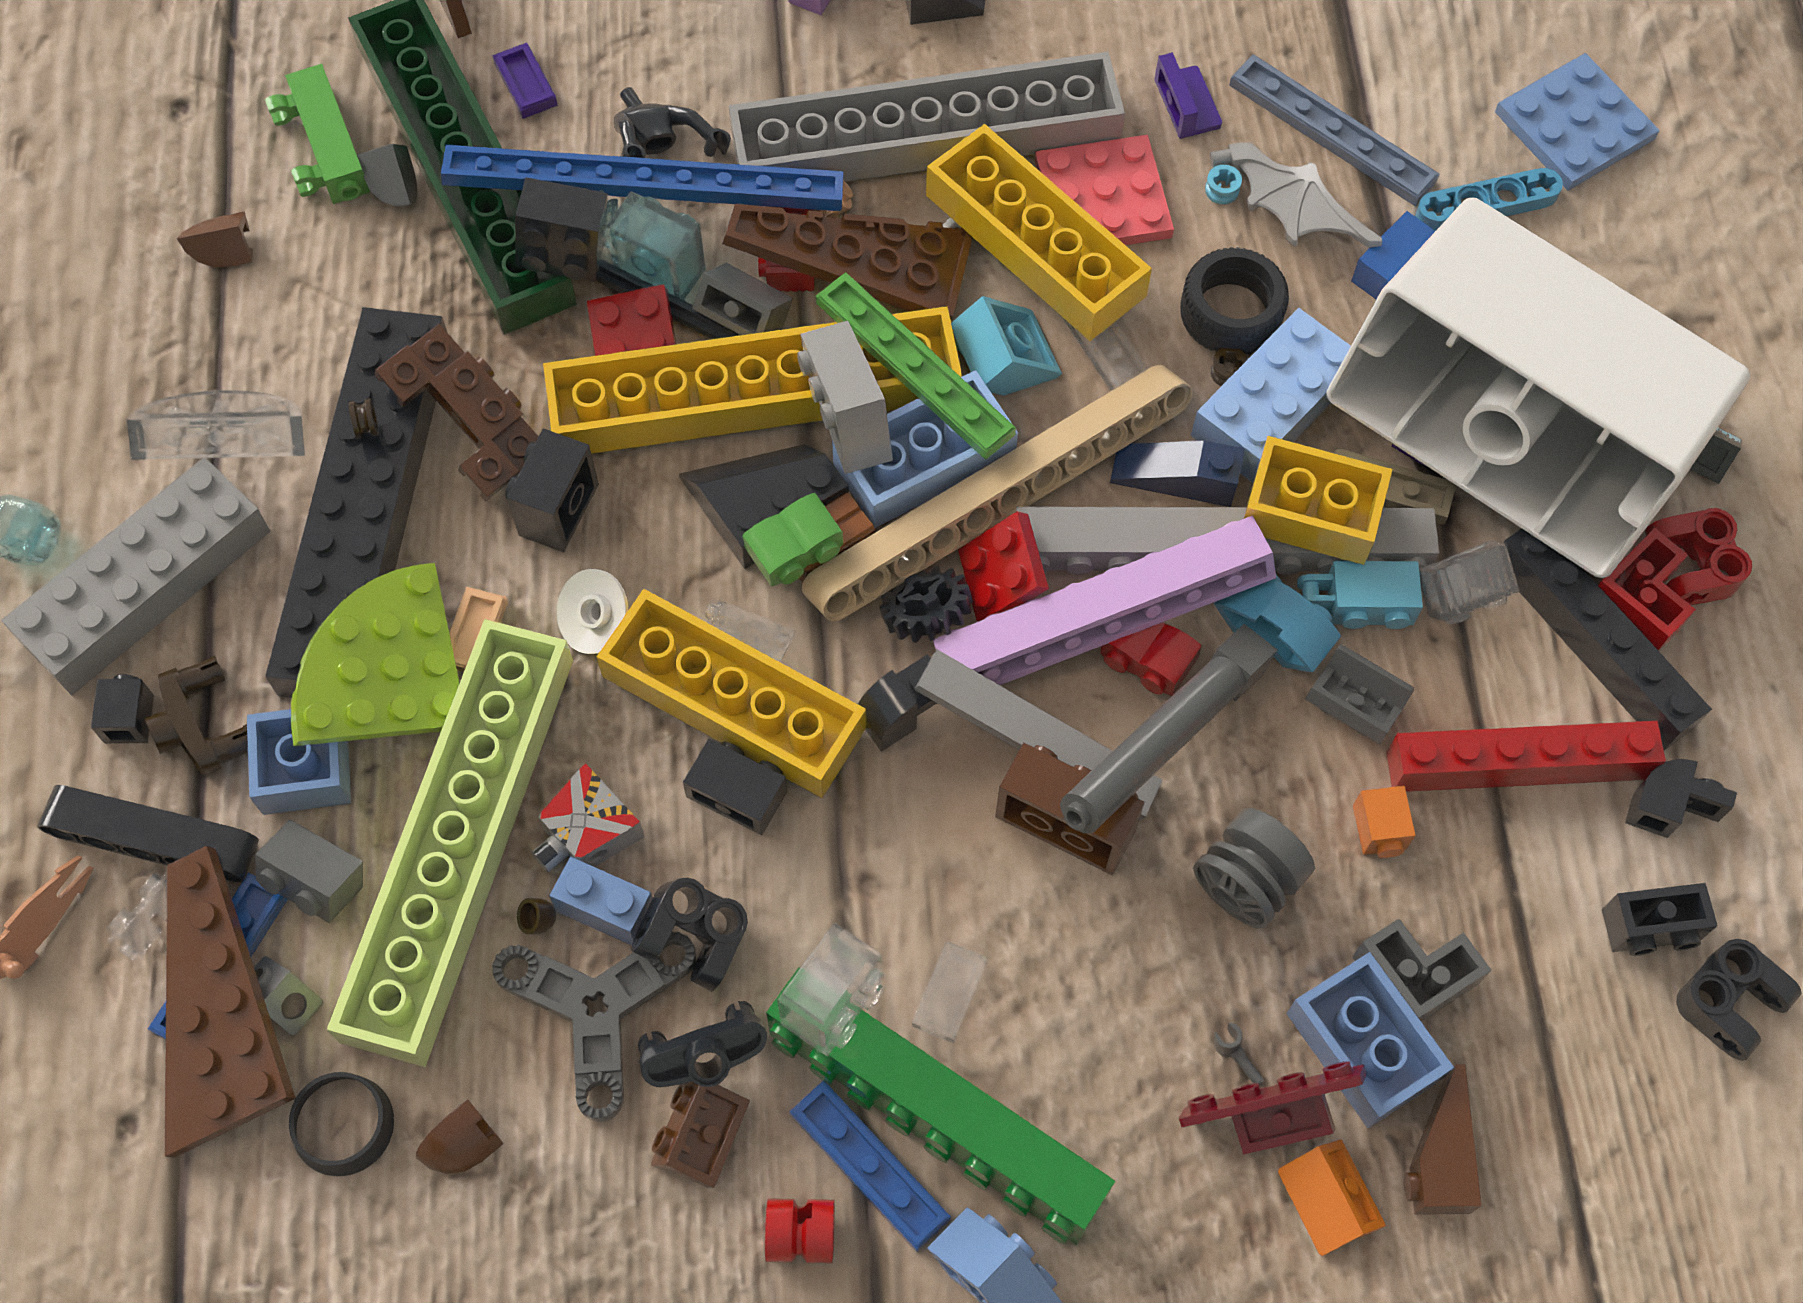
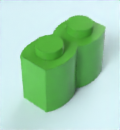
[742,493,843,587]

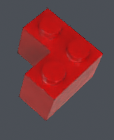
[1598,528,1696,651]

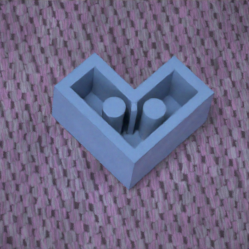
[927,1207,1062,1303]

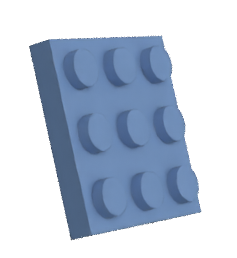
[1495,53,1660,191]

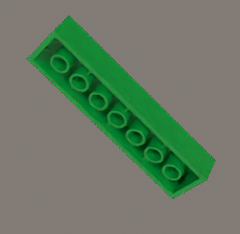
[766,967,1116,1245]

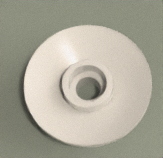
[557,569,628,654]

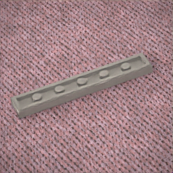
[914,649,1163,820]

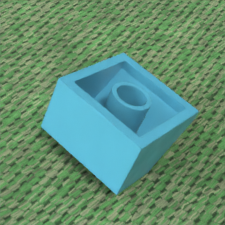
[951,296,1062,396]

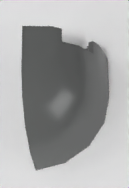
[357,144,417,206]

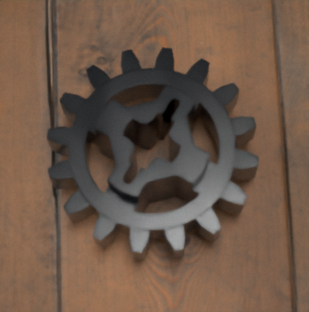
[879,566,973,643]

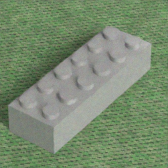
[1,457,271,696]

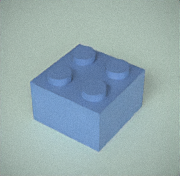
[247,709,351,815]

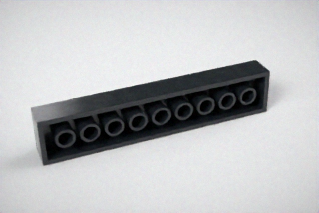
[265,307,448,698]

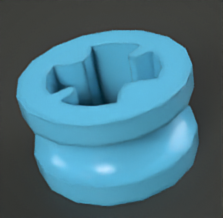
[1205,165,1242,204]

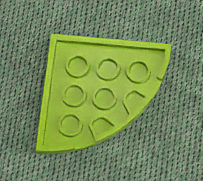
[291,563,460,746]

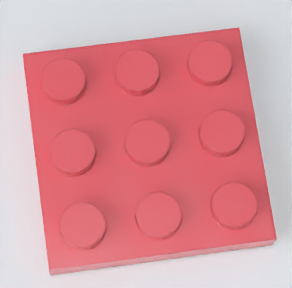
[1035,134,1174,245]

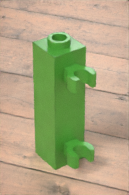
[265,64,370,204]

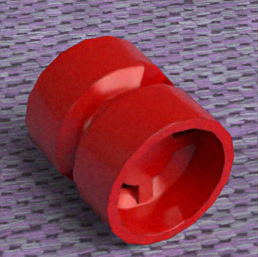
[765,1198,835,1264]

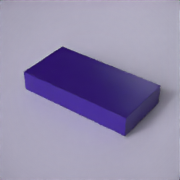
[492,42,558,119]

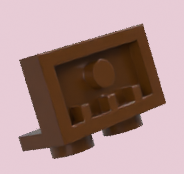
[651,1082,750,1188]

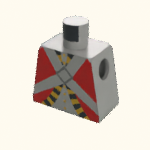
[531,763,644,872]

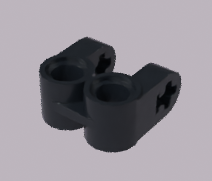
[631,877,748,992]
[1676,939,1802,1061]

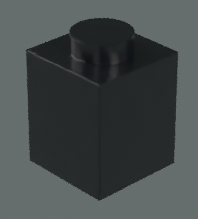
[91,674,154,744]

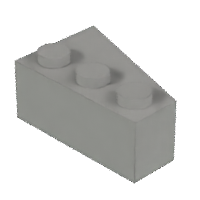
[797,321,893,474]

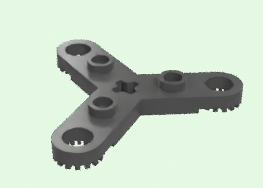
[492,931,696,1122]

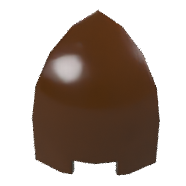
[177,211,253,267]
[416,1099,504,1174]

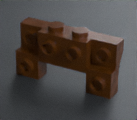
[375,324,539,502]

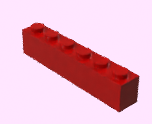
[1386,721,1666,792]

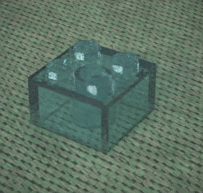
[606,191,706,300]

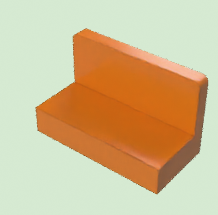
[1278,1139,1386,1256]

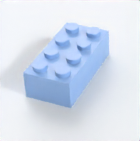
[1191,308,1351,483]
[832,370,1018,528]

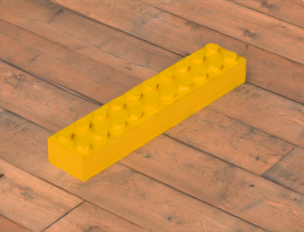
[543,306,962,454]

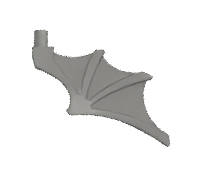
[1210,143,1382,247]

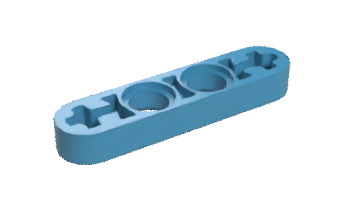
[1415,168,1563,231]

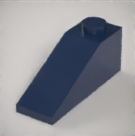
[1110,440,1244,507]

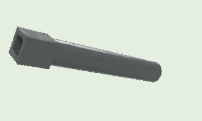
[1060,624,1278,833]

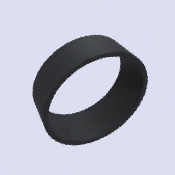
[289,1072,394,1177]

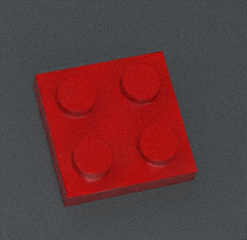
[586,284,677,356]
[958,511,1049,622]

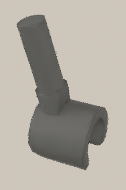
[1214,1023,1264,1084]

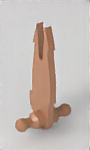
[0,856,94,979]

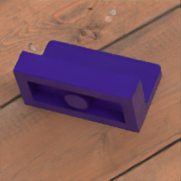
[1154,52,1222,139]

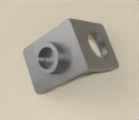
[254,956,323,1036]

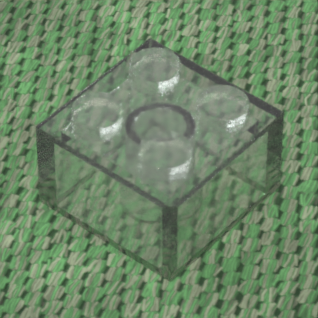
[777,922,884,1057]

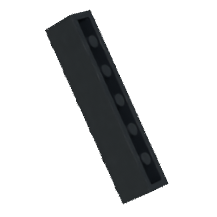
[1492,528,1712,751]

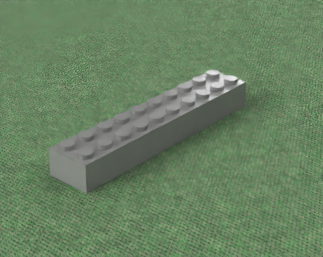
[729,52,1125,182]

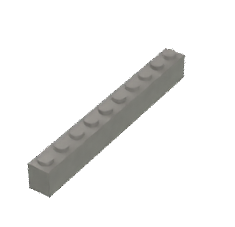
[1016,507,1439,575]

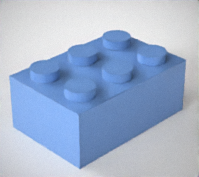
[1286,952,1455,1129]

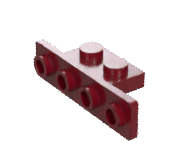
[1178,1061,1367,1155]

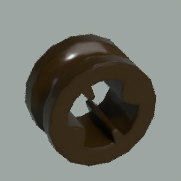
[1210,348,1248,386]
[349,398,379,439]

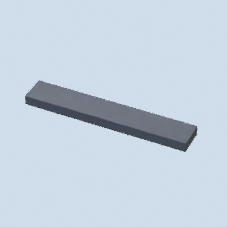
[1229,54,1440,206]

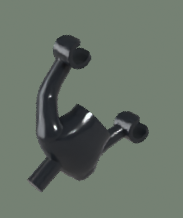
[613,87,731,158]

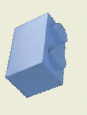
[549,856,653,945]

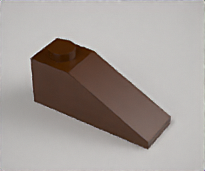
[1404,1064,1482,1215]

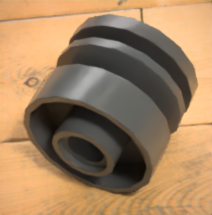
[1193,808,1316,929]

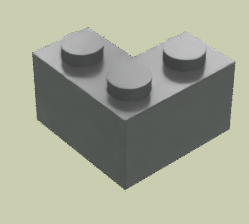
[1352,919,1492,1022]

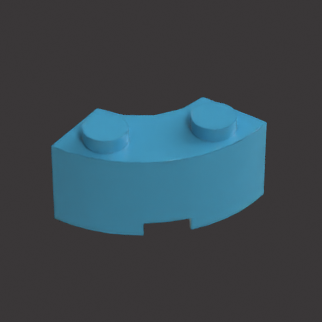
[1214,575,1341,673]

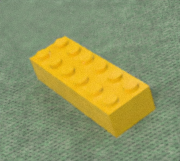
[926,124,1152,341]
[596,589,866,798]

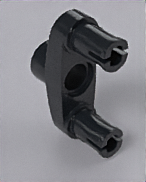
[638,1001,767,1088]

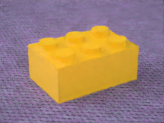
[1244,436,1393,565]

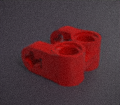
[1644,508,1753,606]

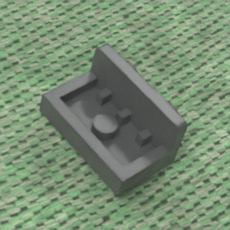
[1305,645,1414,744]

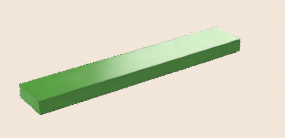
[816,272,1016,460]

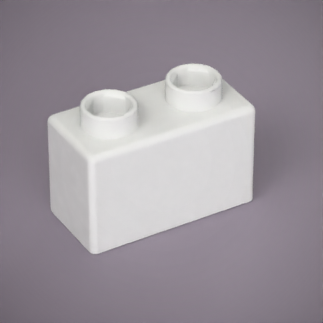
[1327,197,1750,578]

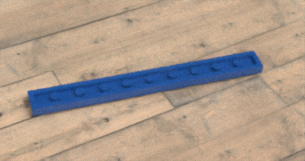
[441,145,843,211]

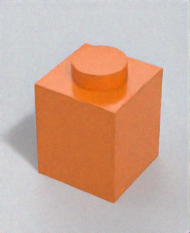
[1353,786,1416,858]

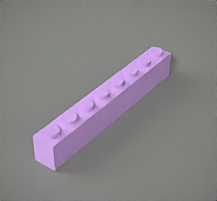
[933,516,1276,685]

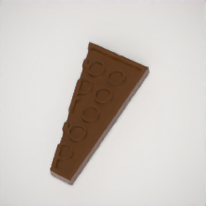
[722,204,973,320]
[165,846,296,1158]

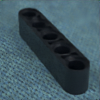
[37,785,259,883]

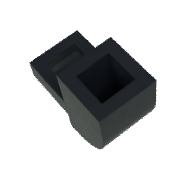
[858,654,937,752]
[1625,759,1737,838]

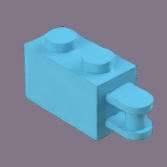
[1297,561,1423,629]

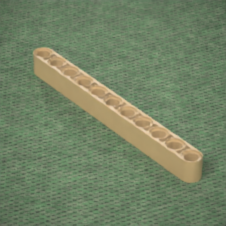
[802,365,1193,621]

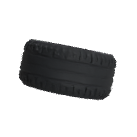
[1180,247,1289,354]

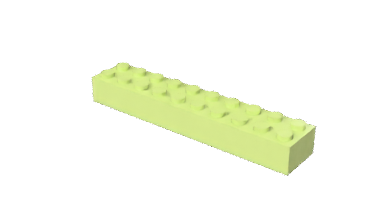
[327,619,573,1067]

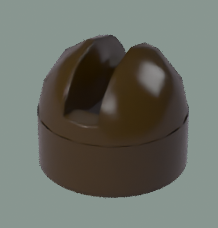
[517,898,556,934]

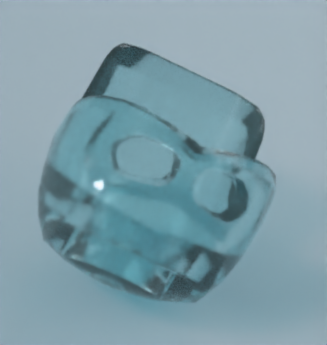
[0,494,61,566]

